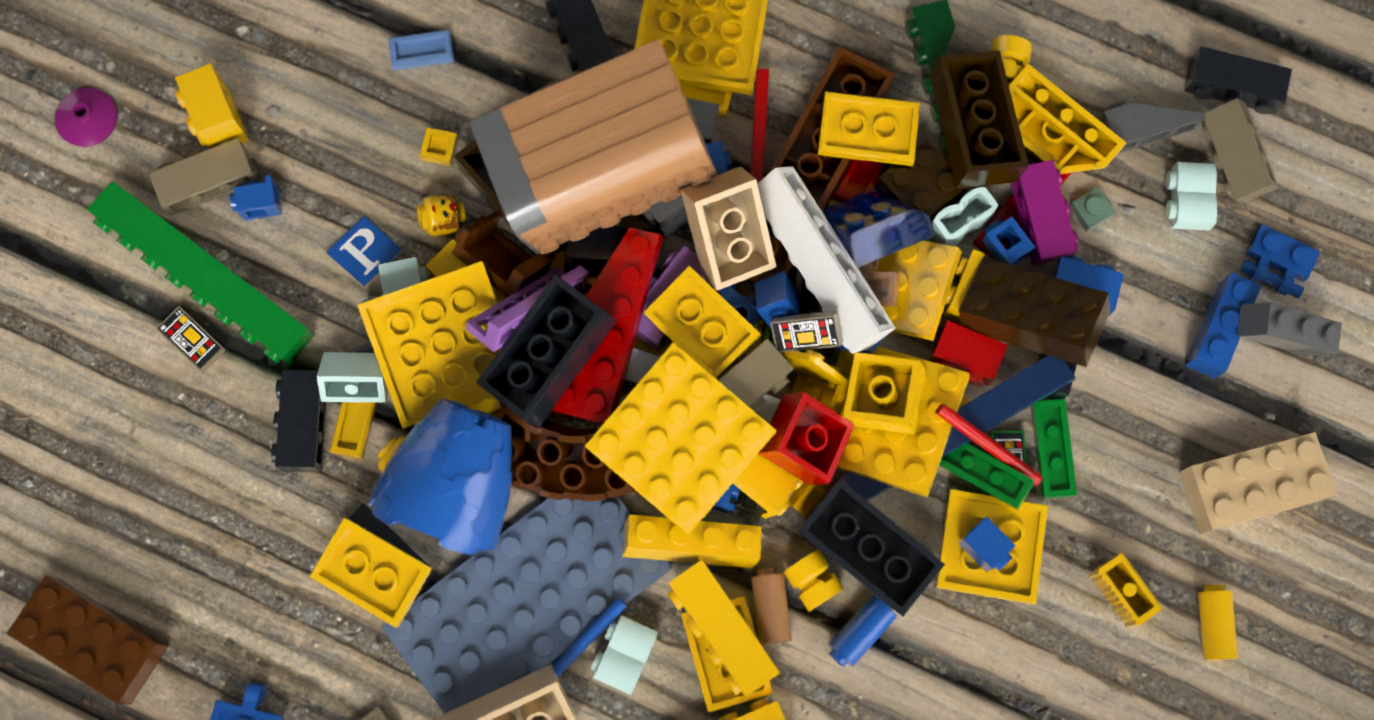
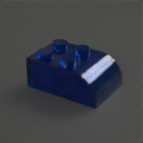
[822,191,934,268]

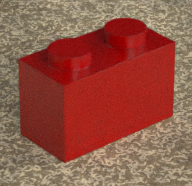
[929,320,1008,387]

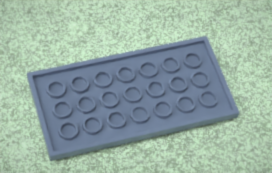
[380,496,673,714]

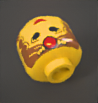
[417,193,465,237]

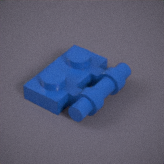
[1239,224,1320,299]

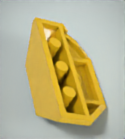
[1009,64,1127,174]

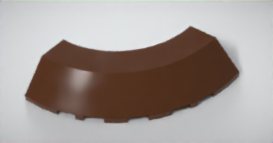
[494,405,636,501]

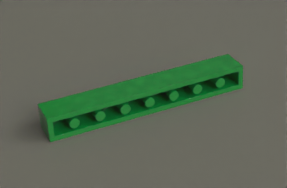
[87,181,314,365]

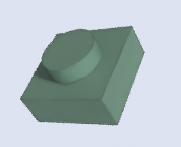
[1070,187,1116,232]

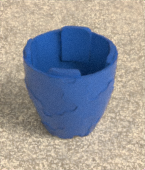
[368,398,512,555]

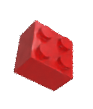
[758,392,854,485]

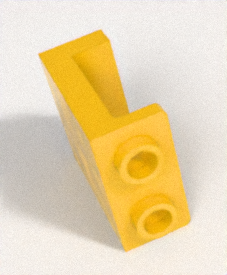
[733,454,804,519]

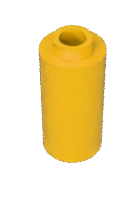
[1198,584,1238,660]

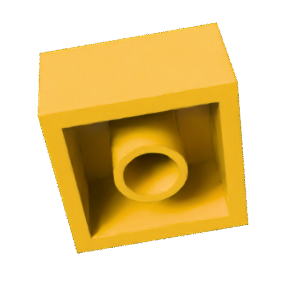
[175,63,249,149]
[843,352,925,435]

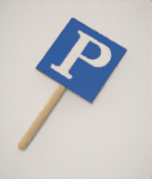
[326,216,403,288]

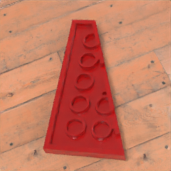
[552,228,663,424]

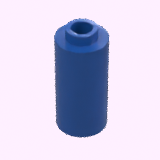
[828,595,897,667]

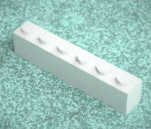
[757,167,896,354]

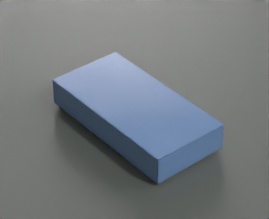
[388,30,454,71]

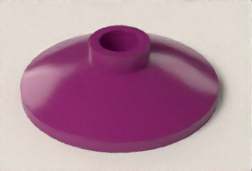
[54,88,118,147]

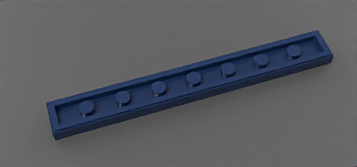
[831,356,1076,501]

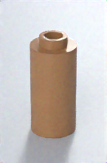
[751,568,792,645]

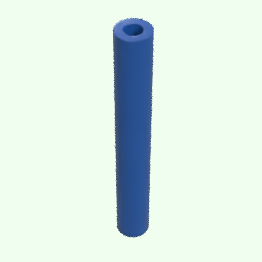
[552,597,627,677]

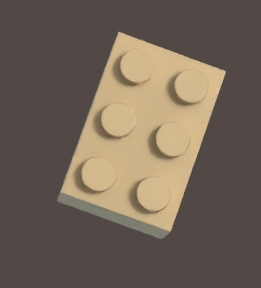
[680,167,776,290]

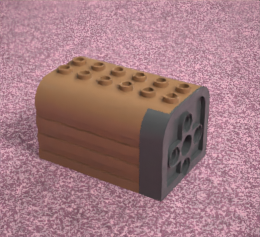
[469,39,718,254]

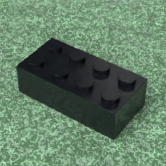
[476,275,618,427]
[795,478,945,617]

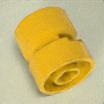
[990,35,1032,85]
[783,549,845,612]

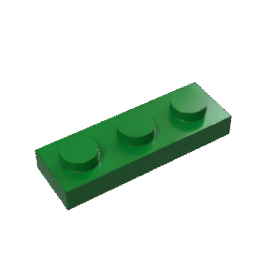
[1031,399,1077,499]
[939,443,1035,510]

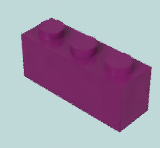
[1010,160,1079,266]

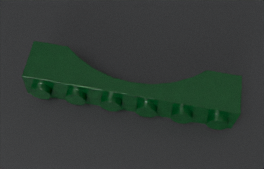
[905,0,955,164]

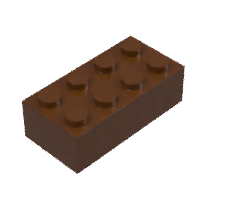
[6,575,169,705]

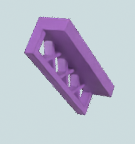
[466,265,590,352]

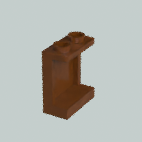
[452,211,557,297]

